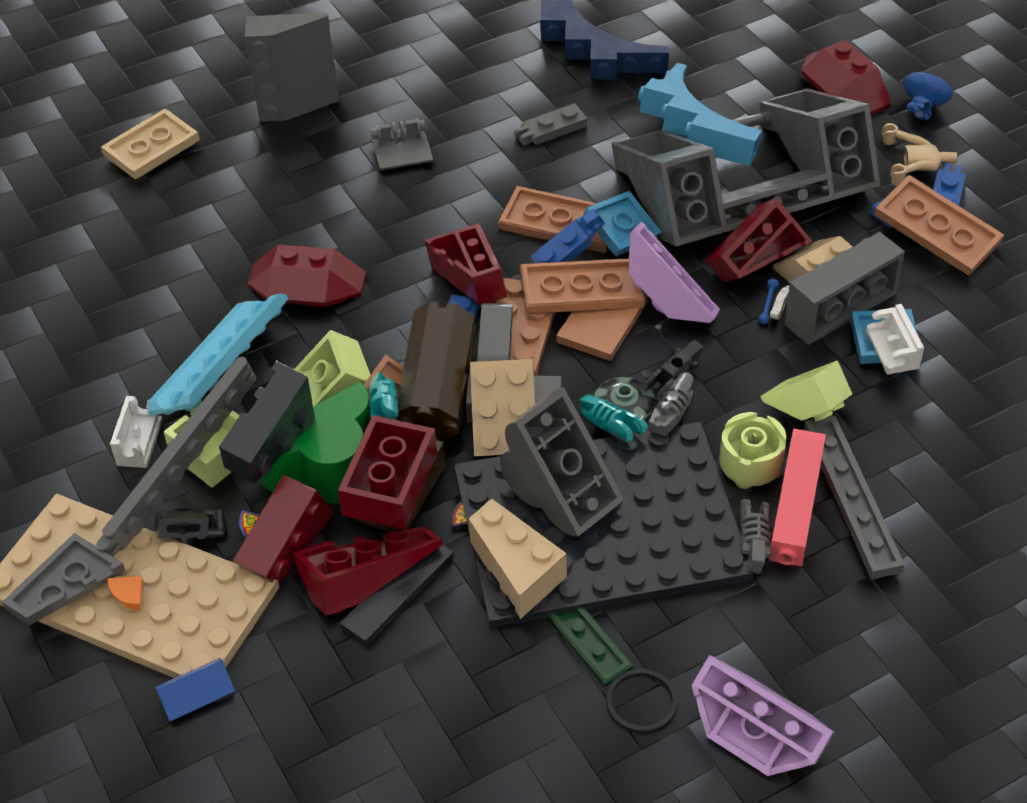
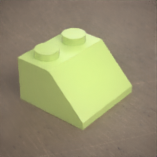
[294,330,371,407]
[760,360,852,421]

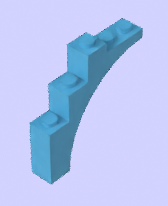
[638,63,762,166]

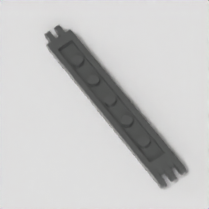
[97,357,256,557]

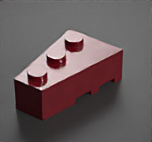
[424,223,507,306]
[233,475,335,584]

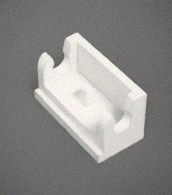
[866,304,924,375]
[110,396,163,468]

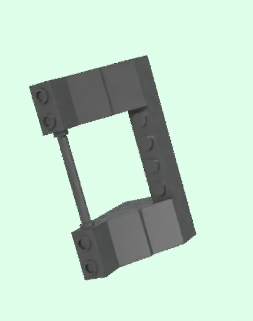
[611,89,881,247]

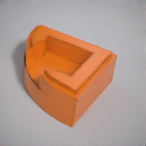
[108,576,144,611]

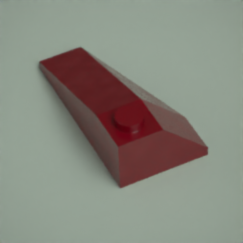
[293,526,442,616]

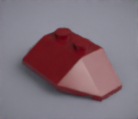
[801,40,891,115]
[247,245,366,307]

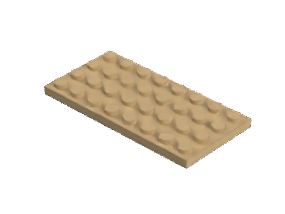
[0,493,279,678]

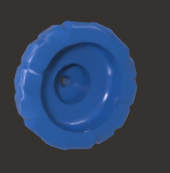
[903,72,953,120]

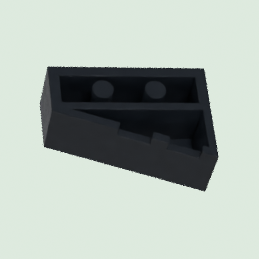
[219,361,315,484]

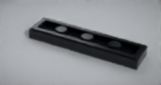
[340,544,454,647]

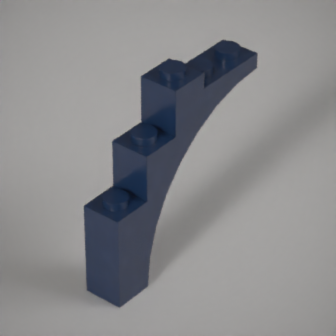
[540,0,669,80]

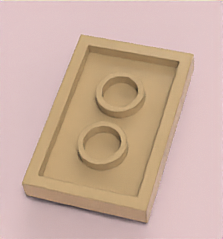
[101,109,200,180]
[470,359,535,457]

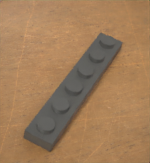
[804,415,905,579]

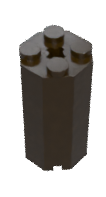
[396,302,476,441]

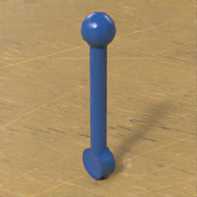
[758,279,779,324]

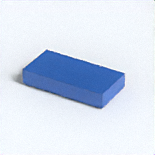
[155,658,235,721]

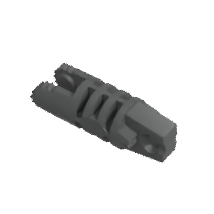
[649,372,694,436]
[740,499,771,574]

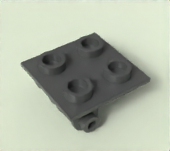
[370,118,433,171]

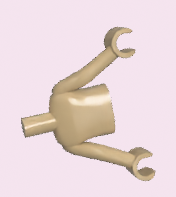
[882,123,957,186]

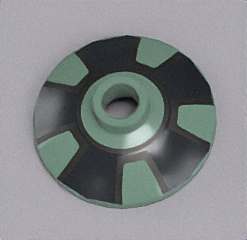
[594,377,655,421]

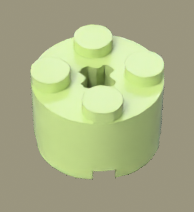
[719,412,786,489]

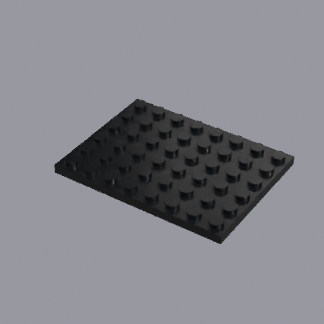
[454,422,754,628]

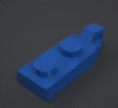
[530,209,606,264]

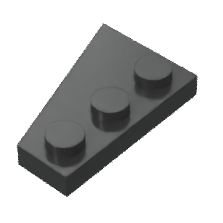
[2,533,126,625]

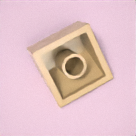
[773,236,853,283]

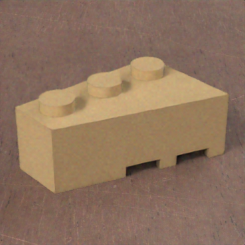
[469,499,567,619]

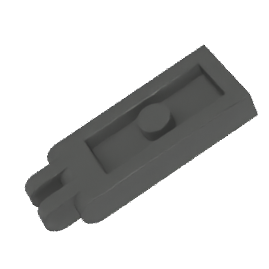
[514,103,587,145]

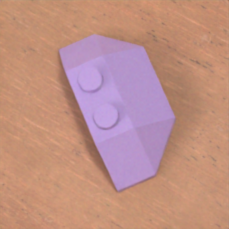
[629,221,720,323]
[691,655,834,776]

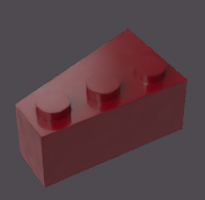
[705,198,813,282]

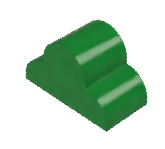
[260,381,371,504]

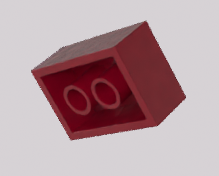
[338,415,437,529]

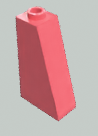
[769,429,826,567]

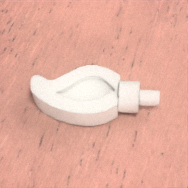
[770,285,789,320]

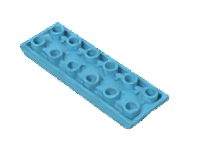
[148,293,289,416]

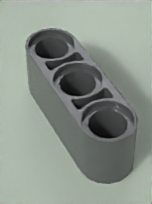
[477,303,513,362]

